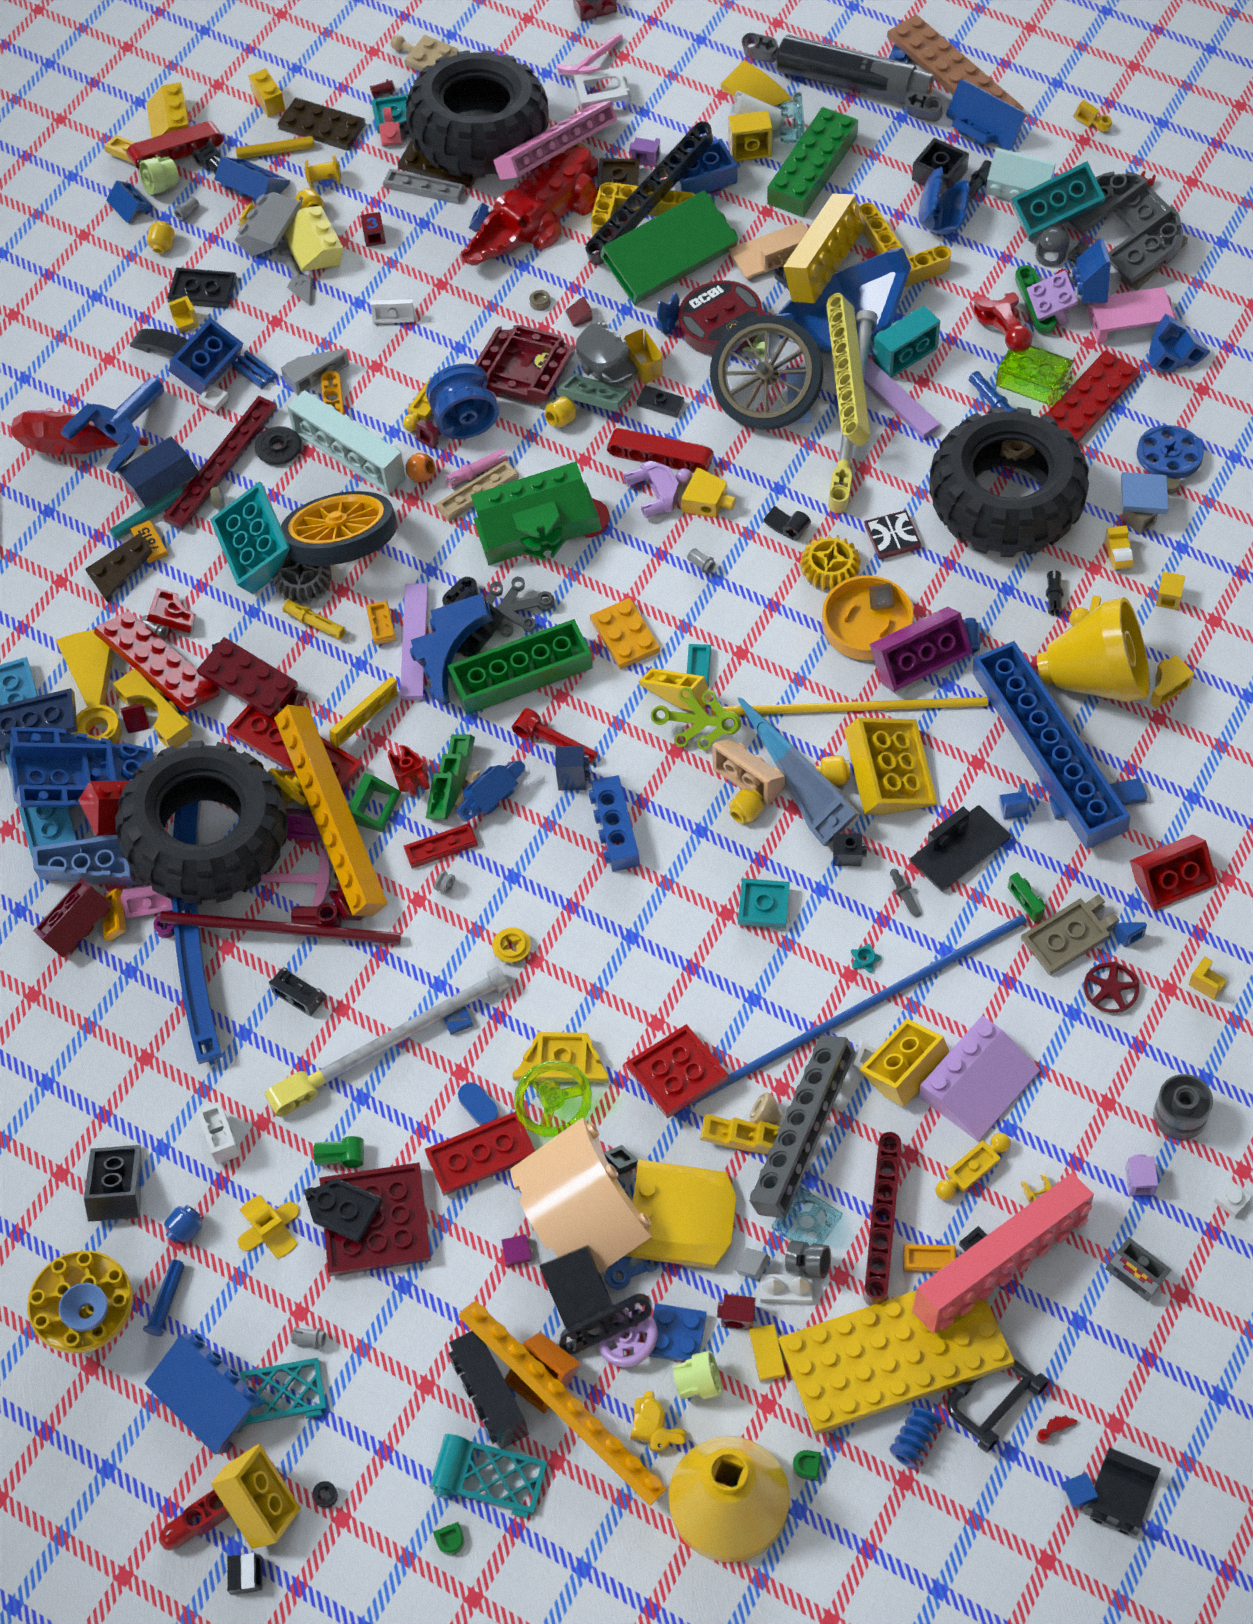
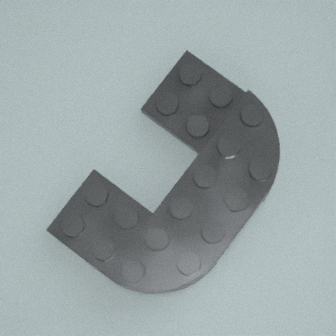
[1069,171,1183,285]

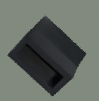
[227,1552,262,1595]

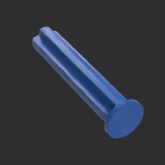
[143,1259,185,1337]

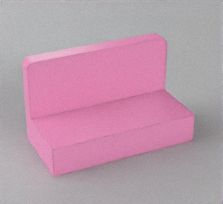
[121,884,173,919]

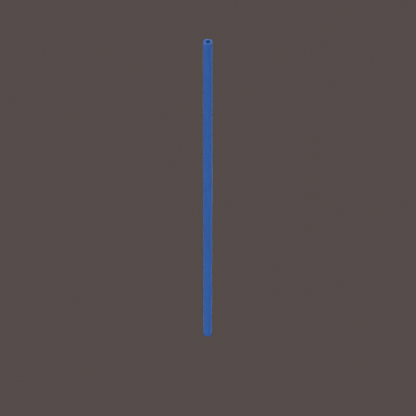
[691,914,1027,1105]

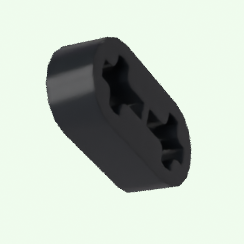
[442,577,478,606]

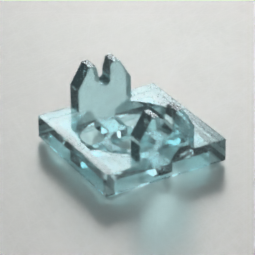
[780,92,804,146]
[771,1186,843,1245]

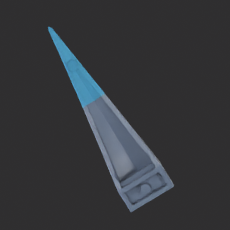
[738,697,859,846]

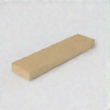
[435,460,519,522]

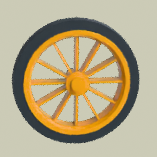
[281,491,397,566]

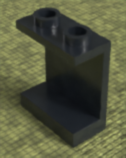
[1085,1447,1161,1536]

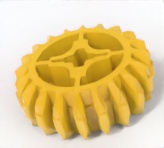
[800,534,861,591]

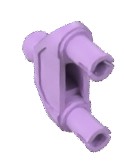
[623,461,692,519]

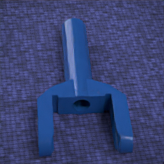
[61,377,164,474]

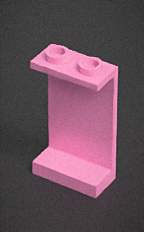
[1087,287,1177,344]

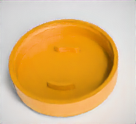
[822,575,913,661]

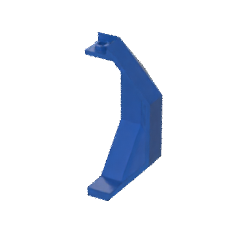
[776,247,911,355]

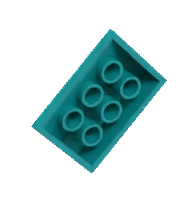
[210,481,290,594]

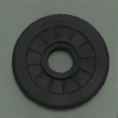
[255,426,302,465]

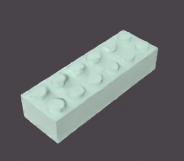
[287,390,406,495]

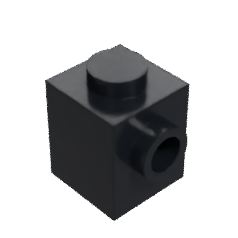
[833,833,867,866]

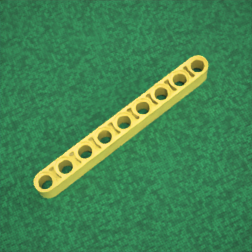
[827,293,870,446]

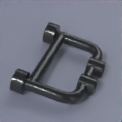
[947,1358,1050,1453]

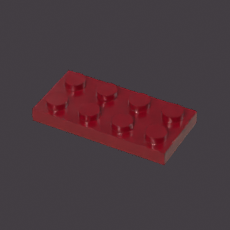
[197,637,298,719]

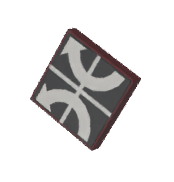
[864,510,921,560]

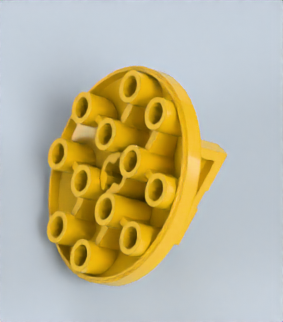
[27,1250,133,1354]

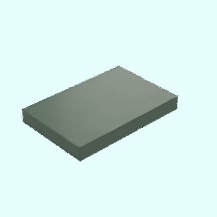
[557,374,632,412]

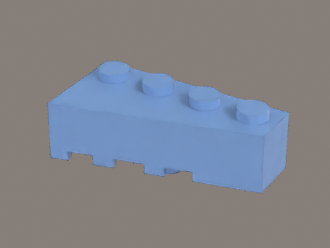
[32,835,135,887]

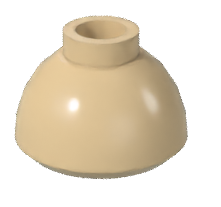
[749,1092,783,1125]

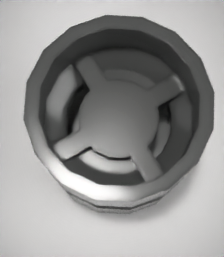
[785,1240,831,1279]

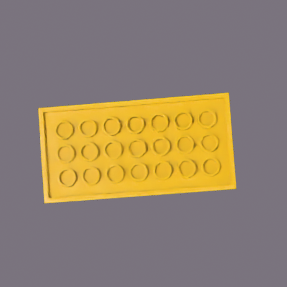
[778,1290,1015,1435]

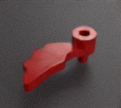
[1036,1415,1077,1444]

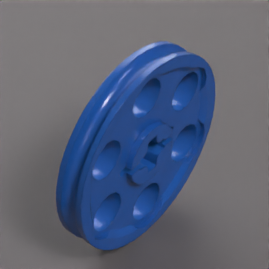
[1136,425,1204,479]

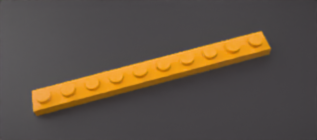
[458,1300,667,1506]

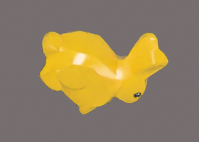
[630,1391,686,1452]

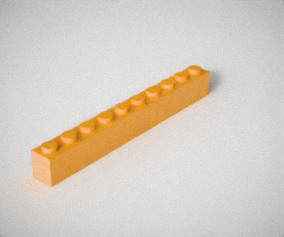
[274,705,388,916]

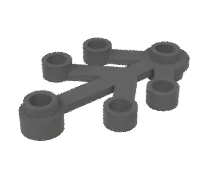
[486,576,554,637]

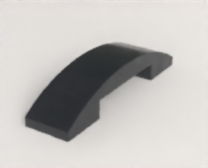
[130,329,189,357]

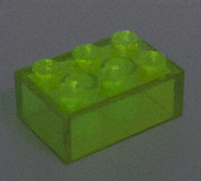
[995,345,1074,406]

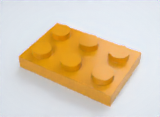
[590,598,660,670]

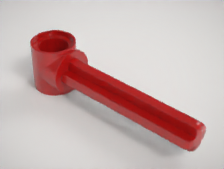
[511,708,598,763]

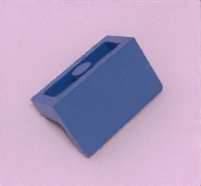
[106,180,153,223]

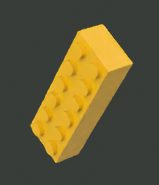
[783,194,863,303]

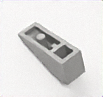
[281,349,350,396]

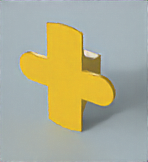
[238,1195,299,1259]

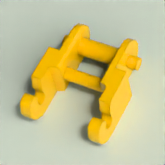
[1021,1173,1052,1202]

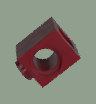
[717,1294,756,1331]

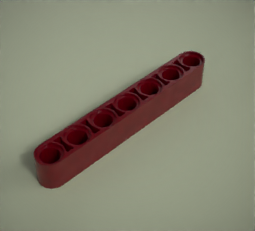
[864,1132,902,1306]

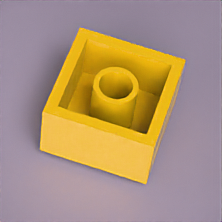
[728,110,772,162]

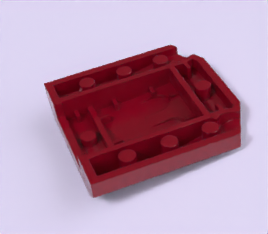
[474,325,575,404]

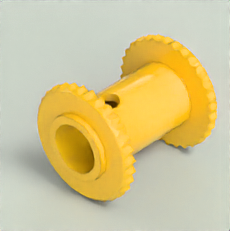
[304,155,341,188]

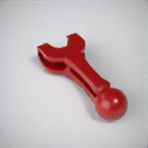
[974,292,1033,353]

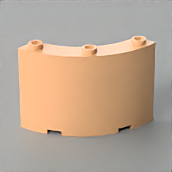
[510,1117,652,1273]

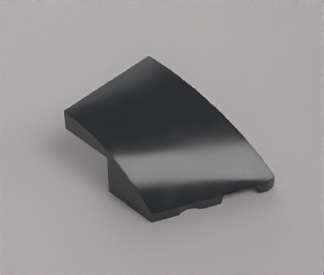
[457,589,506,657]

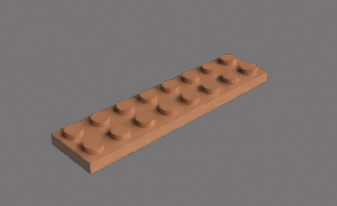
[887,14,1024,111]

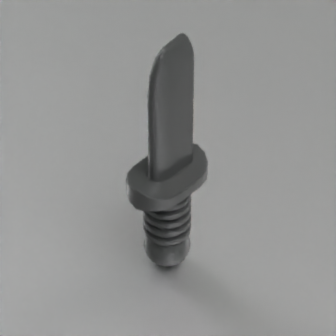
[890,869,922,917]

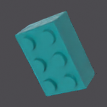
[873,305,940,378]

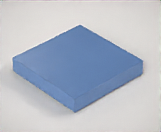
[1121,472,1168,514]

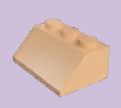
[712,739,785,807]

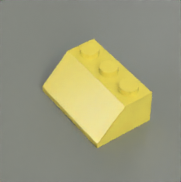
[283,206,343,271]

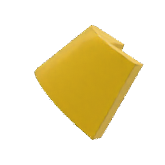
[721,60,791,107]

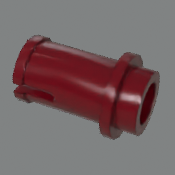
[369,79,396,99]

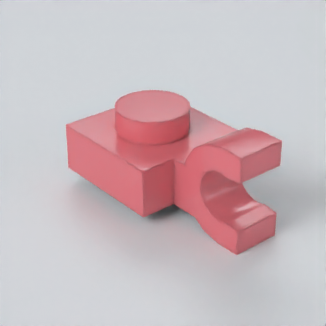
[379,107,402,146]

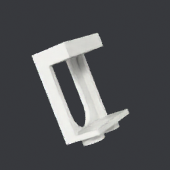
[574,67,631,111]

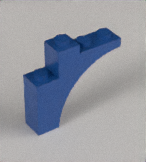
[410,593,493,705]

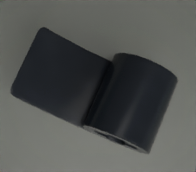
[764,506,811,540]

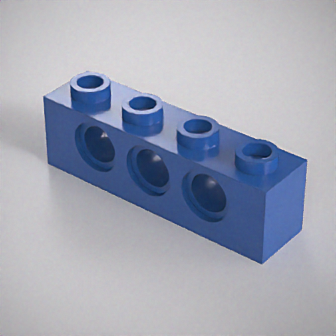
[588,775,640,872]

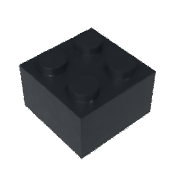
[912,137,969,194]

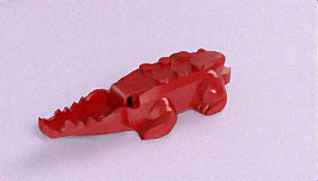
[460,147,598,266]

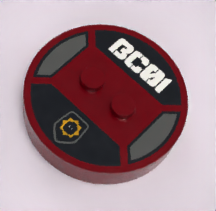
[678,280,763,355]

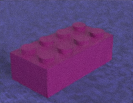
[869,606,973,691]

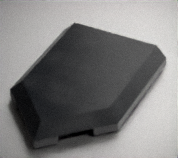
[303,1178,383,1244]

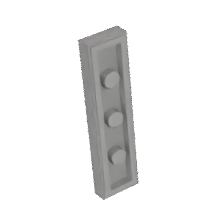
[383,169,465,204]

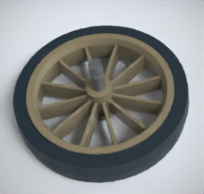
[710,315,823,430]

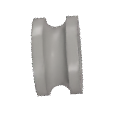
[434,870,455,894]

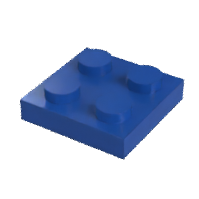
[648,1303,707,1362]

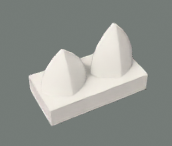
[371,299,415,324]
[760,1274,813,1304]

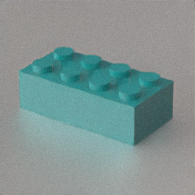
[1011,161,1105,241]

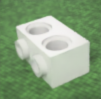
[196,1101,241,1165]

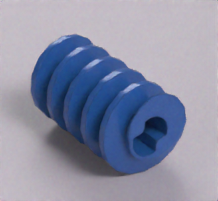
[889,1407,943,1470]

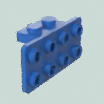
[946,80,1026,150]

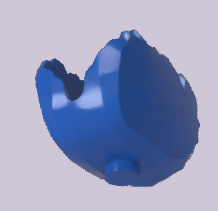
[918,167,970,235]

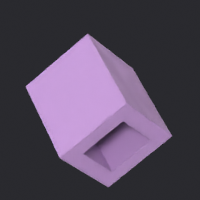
[1125,1154,1158,1196]

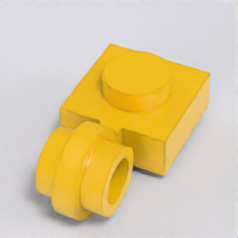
[1073,100,1112,132]

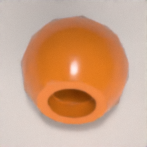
[405,453,436,483]

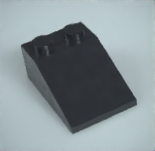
[84,1145,141,1222]

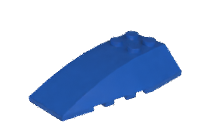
[9,727,154,808]

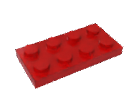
[424,1111,535,1196]

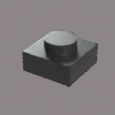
[604,1145,638,1175]

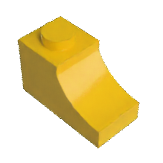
[1150,655,1194,708]

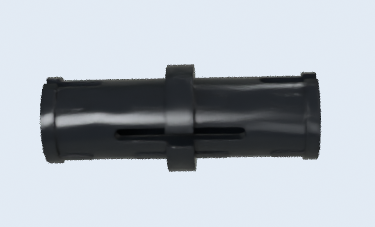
[1046,570,1064,616]

